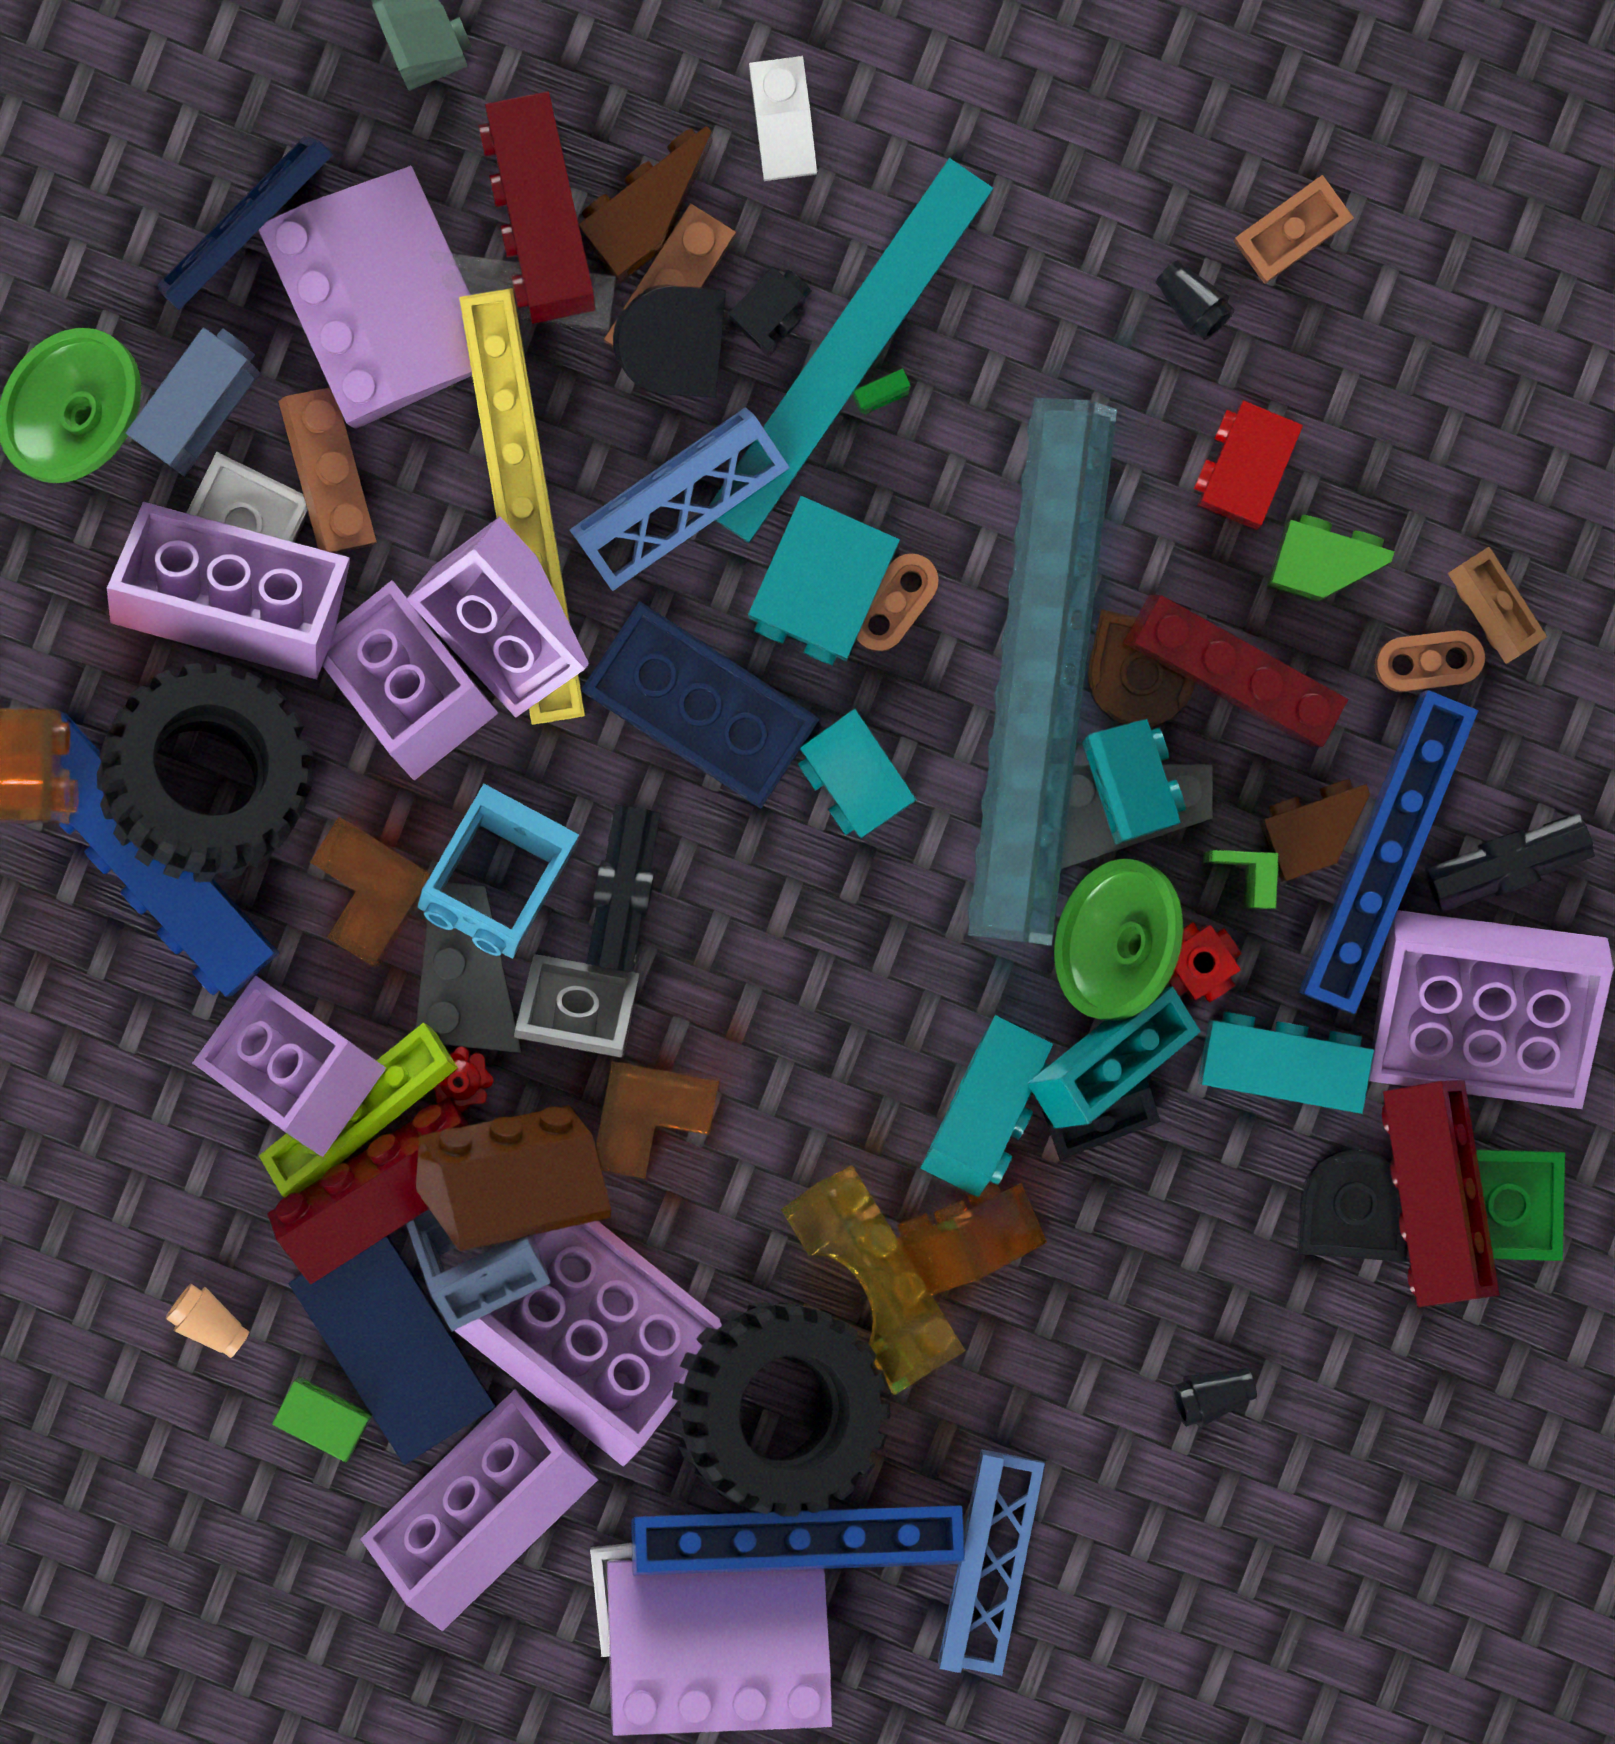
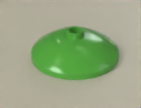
[0,328,141,483]
[1054,859,1183,1021]

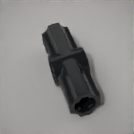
[586,804,661,972]
[1425,813,1595,912]

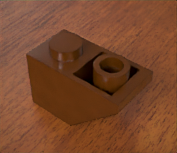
[1259,778,1370,882]

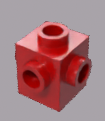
[1168,922,1242,1003]

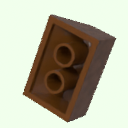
[416,1105,611,1251]

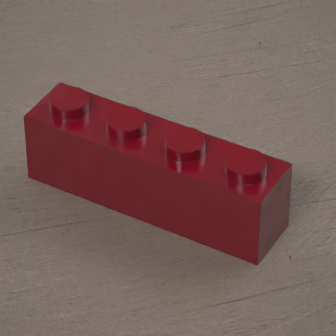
[478,91,596,324]
[1123,595,1349,747]
[1382,1080,1500,1307]
[267,1097,470,1285]

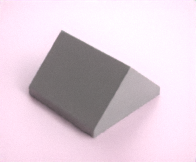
[514,954,639,1057]

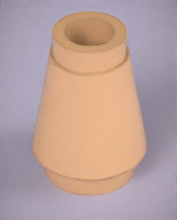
[166,1283,250,1358]

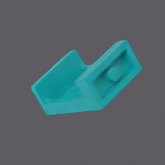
[748,496,900,666]

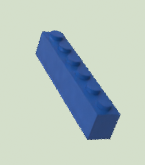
[1298,690,1479,1014]
[9,711,280,997]
[631,1506,965,1576]

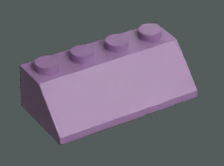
[107,502,350,680]
[360,1389,598,1631]

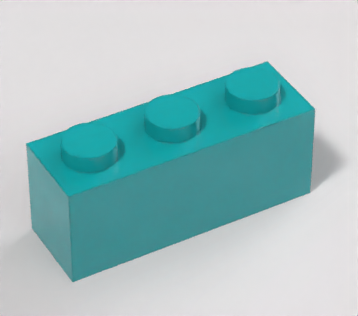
[1027,987,1201,1129]
[1197,1011,1374,1114]
[920,1015,1053,1198]

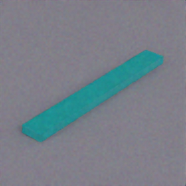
[709,158,994,544]

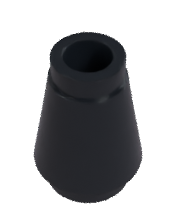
[1155,260,1235,340]
[1172,1368,1257,1428]

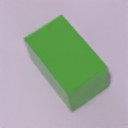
[272,1377,372,1463]

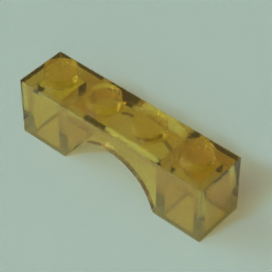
[781,1165,966,1395]

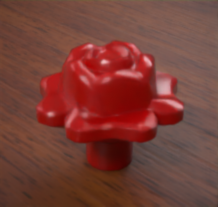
[434,1046,494,1112]

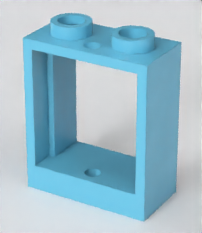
[417,784,579,959]

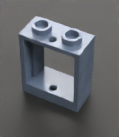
[126,327,260,477]
[406,1209,551,1331]

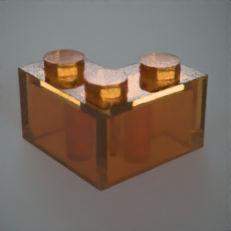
[0,709,79,824]
[310,816,432,967]
[596,1060,720,1179]
[881,1183,1047,1304]

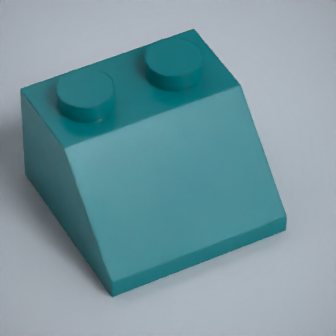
[798,709,916,839]
[1082,719,1186,845]

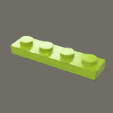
[259,1022,458,1197]

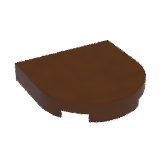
[1087,609,1195,727]

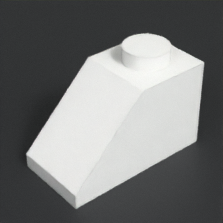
[749,56,817,181]

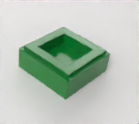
[853,368,911,415]

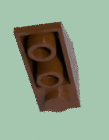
[578,126,713,284]

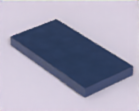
[157,136,333,310]
[581,601,820,809]
[288,1236,496,1465]

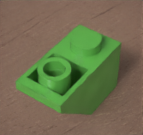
[1267,515,1395,602]

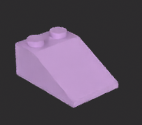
[406,516,589,718]
[322,580,498,781]
[193,975,386,1157]

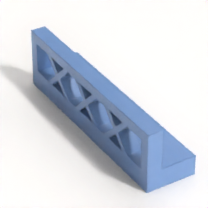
[569,407,790,591]
[938,1449,1045,1676]

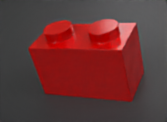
[1193,400,1303,530]

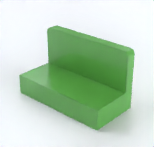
[1203,850,1279,909]

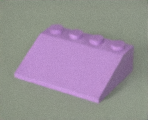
[259,166,472,429]
[1369,910,1614,1109]
[455,1221,722,1467]
[607,1560,832,1736]

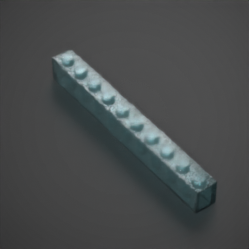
[968,398,1117,946]

